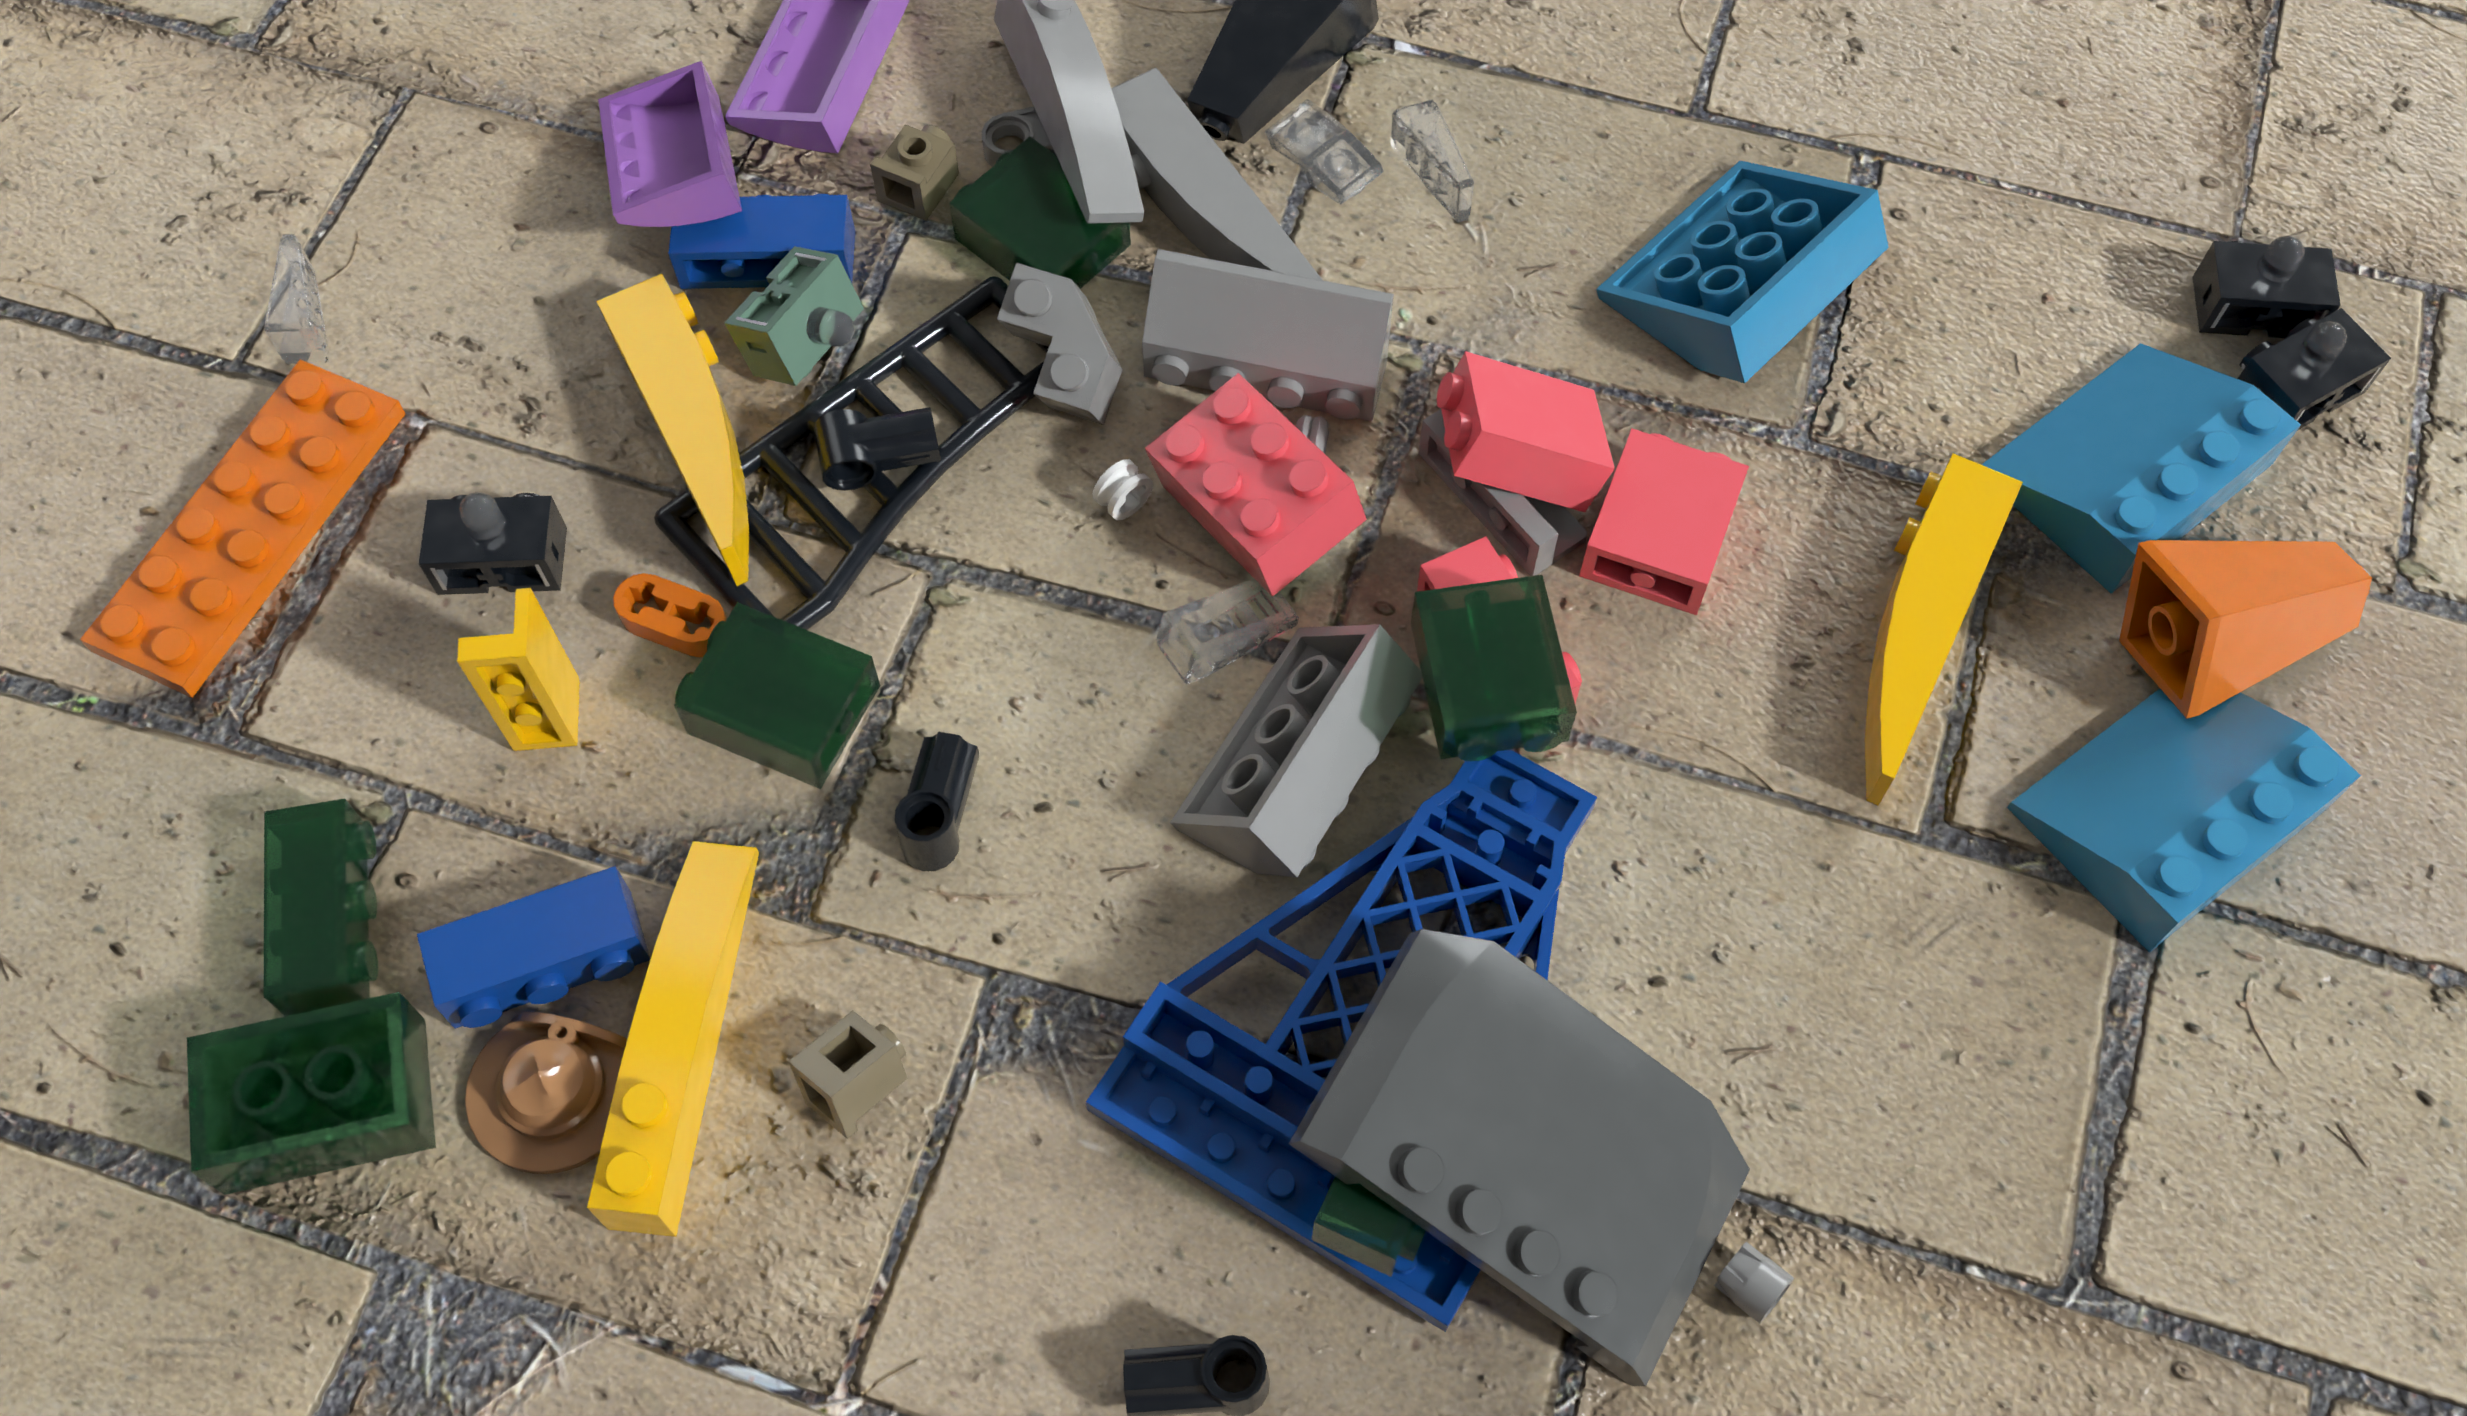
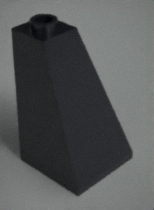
[1187,0,1379,144]

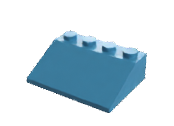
[1596,161,1889,383]
[1981,343,2301,594]
[2007,689,2361,952]

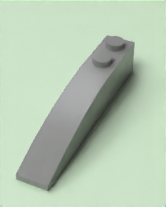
[994,0,1144,223]
[1111,68,1322,280]

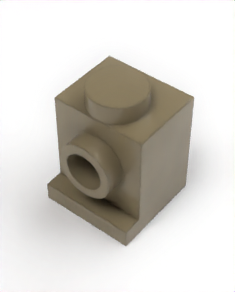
[870,124,959,221]
[788,1010,908,1139]

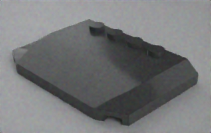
[1289,929,1750,1387]

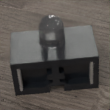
[2192,236,2341,338]
[2237,308,2391,431]
[419,492,567,595]

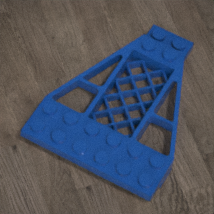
[1086,734,1597,1332]

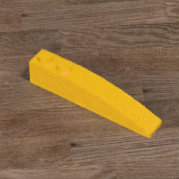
[596,274,749,586]
[1865,453,2023,806]
[587,841,759,1237]

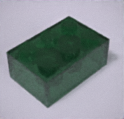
[187,992,436,1195]

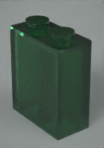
[949,136,1131,289]
[1411,575,1577,762]
[674,602,881,789]

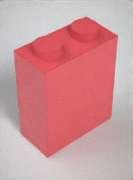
[1437,351,1615,512]
[1579,428,1749,615]

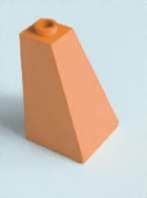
[2119,540,2372,719]

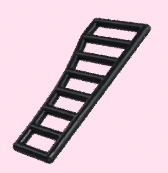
[654,276,1049,649]

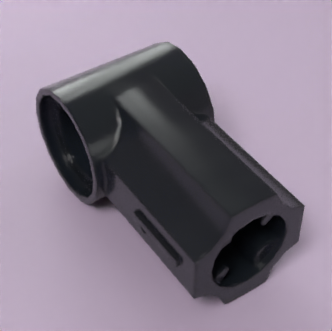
[814,407,941,491]
[894,731,979,871]
[1123,1335,1270,1416]

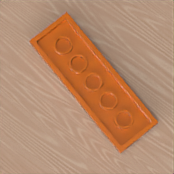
[80,359,406,698]

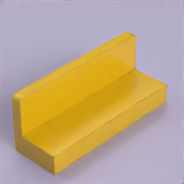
[457,588,580,751]

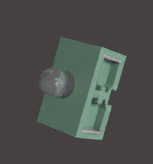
[724,246,864,386]

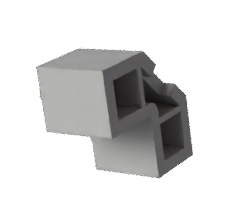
[997,263,1122,425]

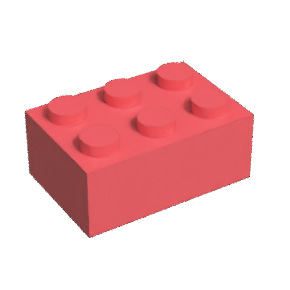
[1145,373,1367,597]

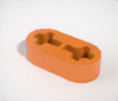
[613,573,730,658]

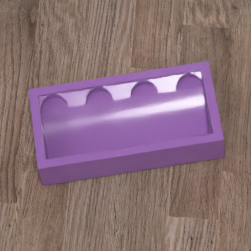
[725,0,910,154]
[598,61,742,227]

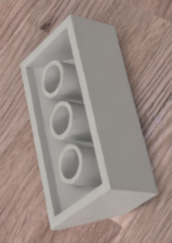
[1142,249,1394,422]
[1170,624,1424,877]

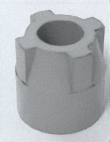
[1714,1242,1795,1324]

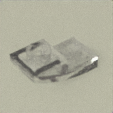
[1265,99,1384,205]

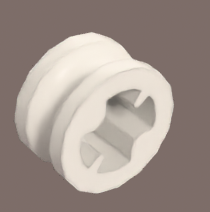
[1093,459,1153,521]

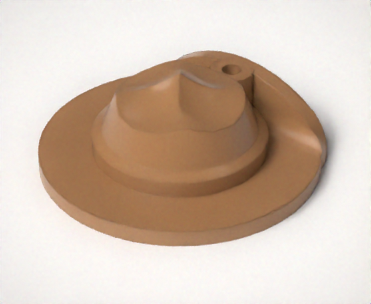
[465,1012,627,1174]

